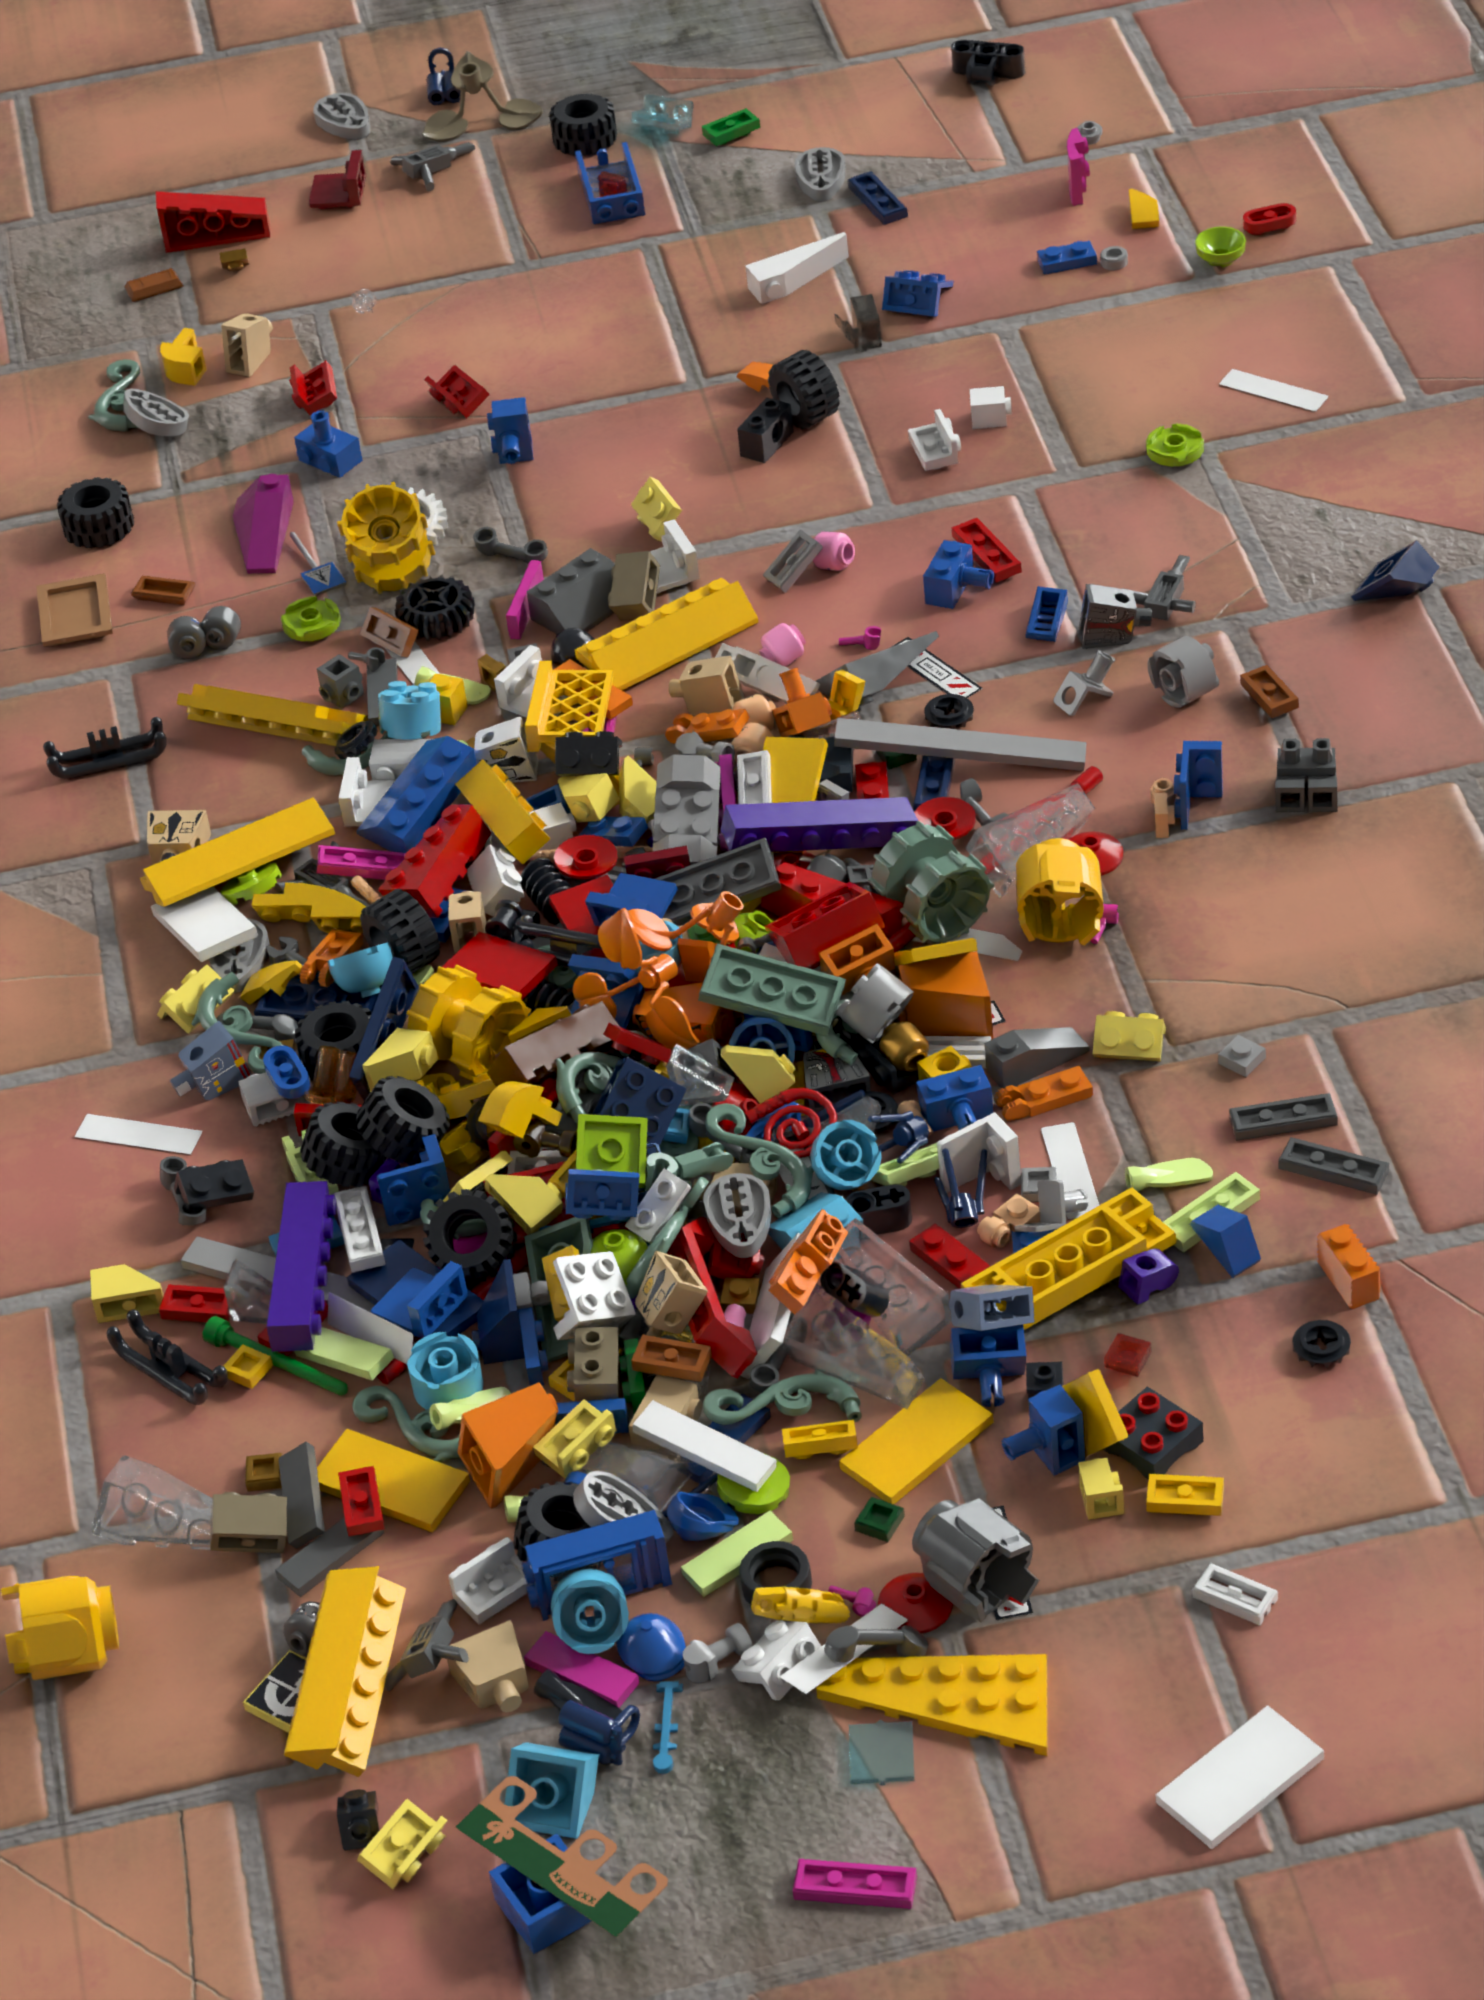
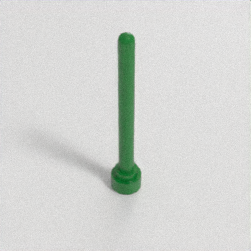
[202,1316,348,1396]

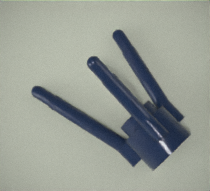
[868,1111,929,1164]
[934,1148,988,1228]

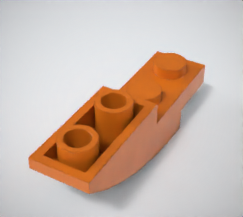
[768,1209,848,1315]

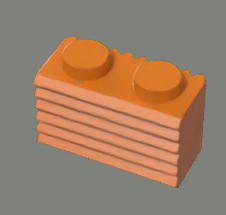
[1317,1224,1380,1309]

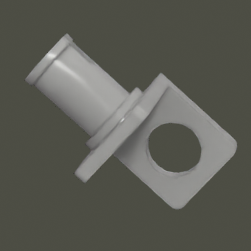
[1053,650,1115,716]
[1015,1180,1088,1232]

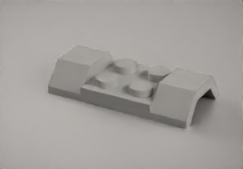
[653,754,720,865]

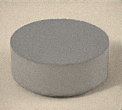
[1100,246,1128,270]

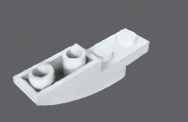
[715,643,820,704]

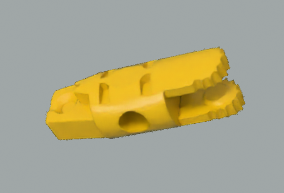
[751,1587,850,1624]

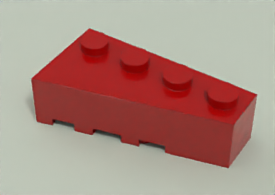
[155,191,271,253]
[378,804,492,918]
[761,862,903,939]

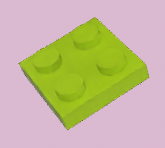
[575,1114,648,1188]

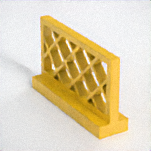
[525,661,614,752]

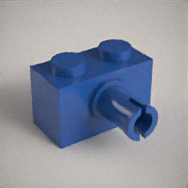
[487,397,534,464]
[294,411,363,478]
[923,540,994,609]
[916,1065,993,1132]
[950,1324,1027,1407]
[1001,1384,1086,1476]

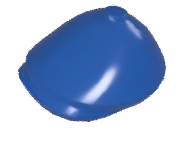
[667,1492,739,1541]
[617,1613,686,1681]

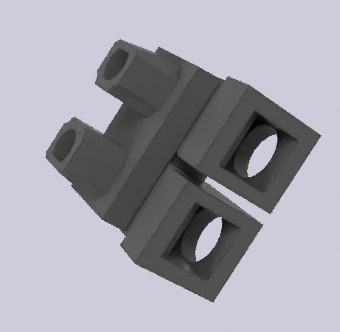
[1275,738,1338,812]

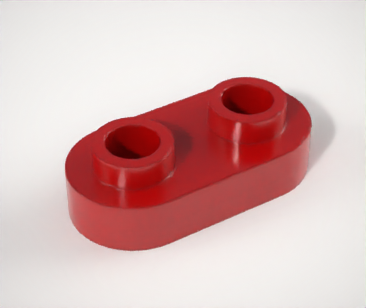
[1243,203,1297,235]

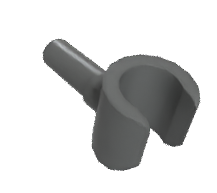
[348,647,385,671]
[634,747,654,768]
[737,934,772,954]

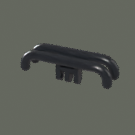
[43,717,167,779]
[516,914,602,968]
[106,1309,228,1405]

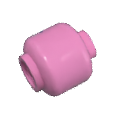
[813,532,855,571]
[759,623,806,667]

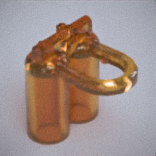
[304,1045,357,1105]

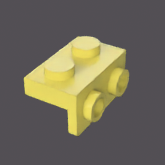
[631,477,682,542]
[157,964,235,1034]
[1092,1011,1166,1062]
[533,1399,616,1479]
[357,1799,448,1889]

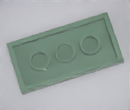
[698,944,846,1036]

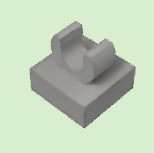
[513,1272,551,1319]

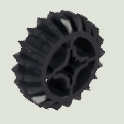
[395,575,475,641]

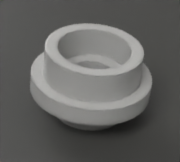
[1077,121,1102,145]

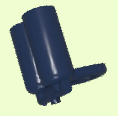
[426,48,461,105]
[558,1700,640,1766]

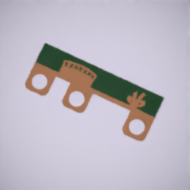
[455,1776,668,1937]

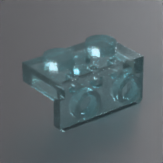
[631,94,694,134]

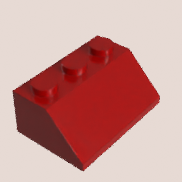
[764,882,886,970]

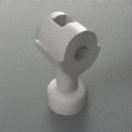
[675,731,735,762]
[683,1622,753,1683]

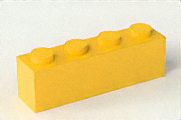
[455,759,550,865]

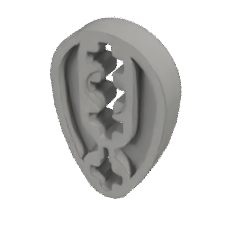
[313,93,370,140]
[795,147,846,201]
[123,389,189,436]
[209,918,270,993]
[703,1173,771,1258]
[573,1471,674,1543]

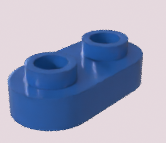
[263,1046,310,1099]

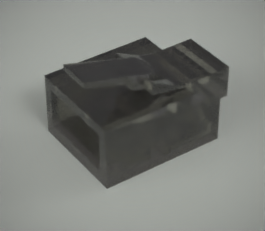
[835,294,882,353]

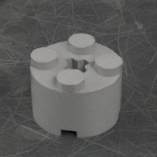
[1147,636,1219,708]
[835,963,914,1044]

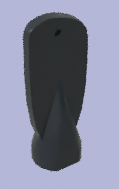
[534,1669,622,1720]

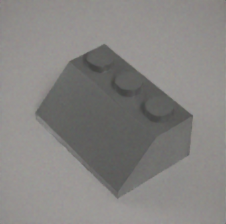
[526,548,615,634]

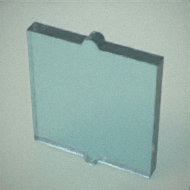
[849,1720,915,1786]

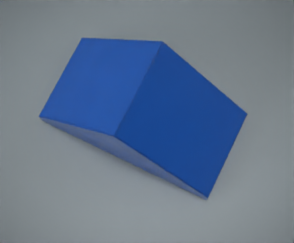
[1189,1205,1261,1278]

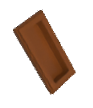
[124,268,183,302]
[131,575,196,605]

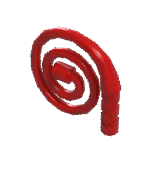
[745,1087,837,1158]

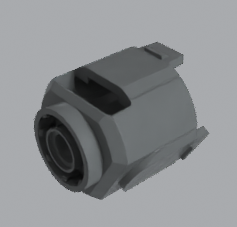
[912,1498,1040,1623]

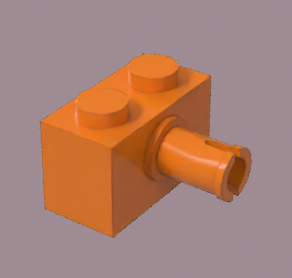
[772,667,832,737]
[819,924,895,996]

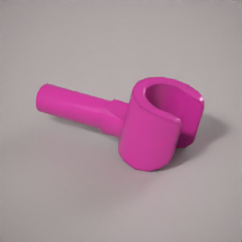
[839,626,881,650]
[1090,904,1119,944]
[828,1585,877,1617]

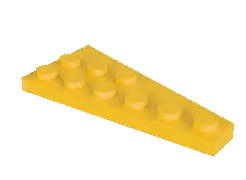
[816,1654,1047,1756]

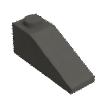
[984,1027,1090,1089]

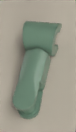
[644,1142,734,1191]

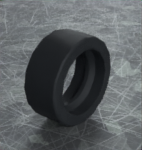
[739,1541,812,1605]

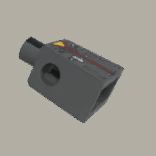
[1078,584,1152,649]
[803,1041,871,1113]

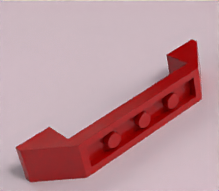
[666,1217,758,1379]

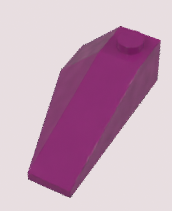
[232,474,294,574]

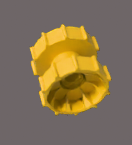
[337,482,435,594]
[406,965,531,1082]

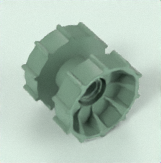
[868,821,995,944]

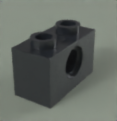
[737,397,794,463]

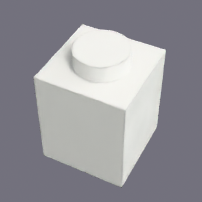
[969,386,1012,429]
[530,803,577,850]

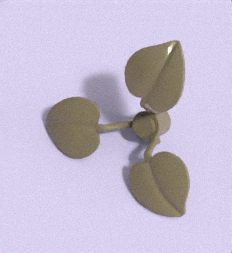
[422,51,543,141]

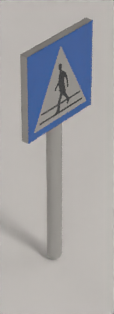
[290,532,346,596]

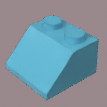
[768,1192,863,1261]
[504,1742,599,1839]

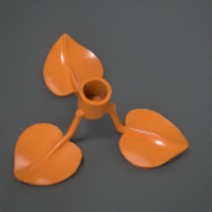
[627,891,744,965]
[573,908,700,1049]

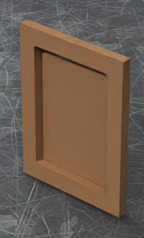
[36,573,113,647]

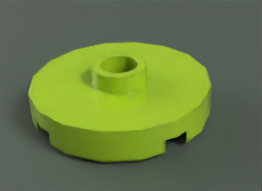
[1146,423,1204,467]
[281,596,341,641]
[220,862,282,905]
[717,1454,790,1514]

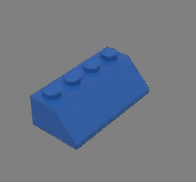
[356,736,477,853]

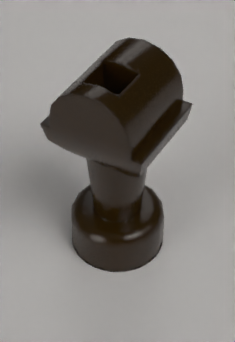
[513,1118,577,1158]

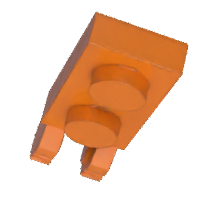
[665,709,750,744]
[300,929,363,987]
[993,1066,1093,1121]

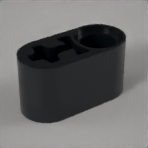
[845,1184,912,1237]
[820,1262,889,1317]

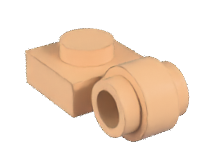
[1150,778,1176,838]
[977,1193,1040,1248]

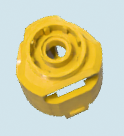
[1015,838,1104,946]
[1,1576,119,1681]

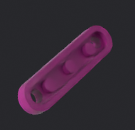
[715,754,736,852]

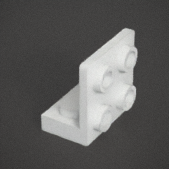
[650,519,700,594]
[494,645,568,718]
[338,757,395,827]
[937,1112,1021,1193]
[553,1252,636,1340]

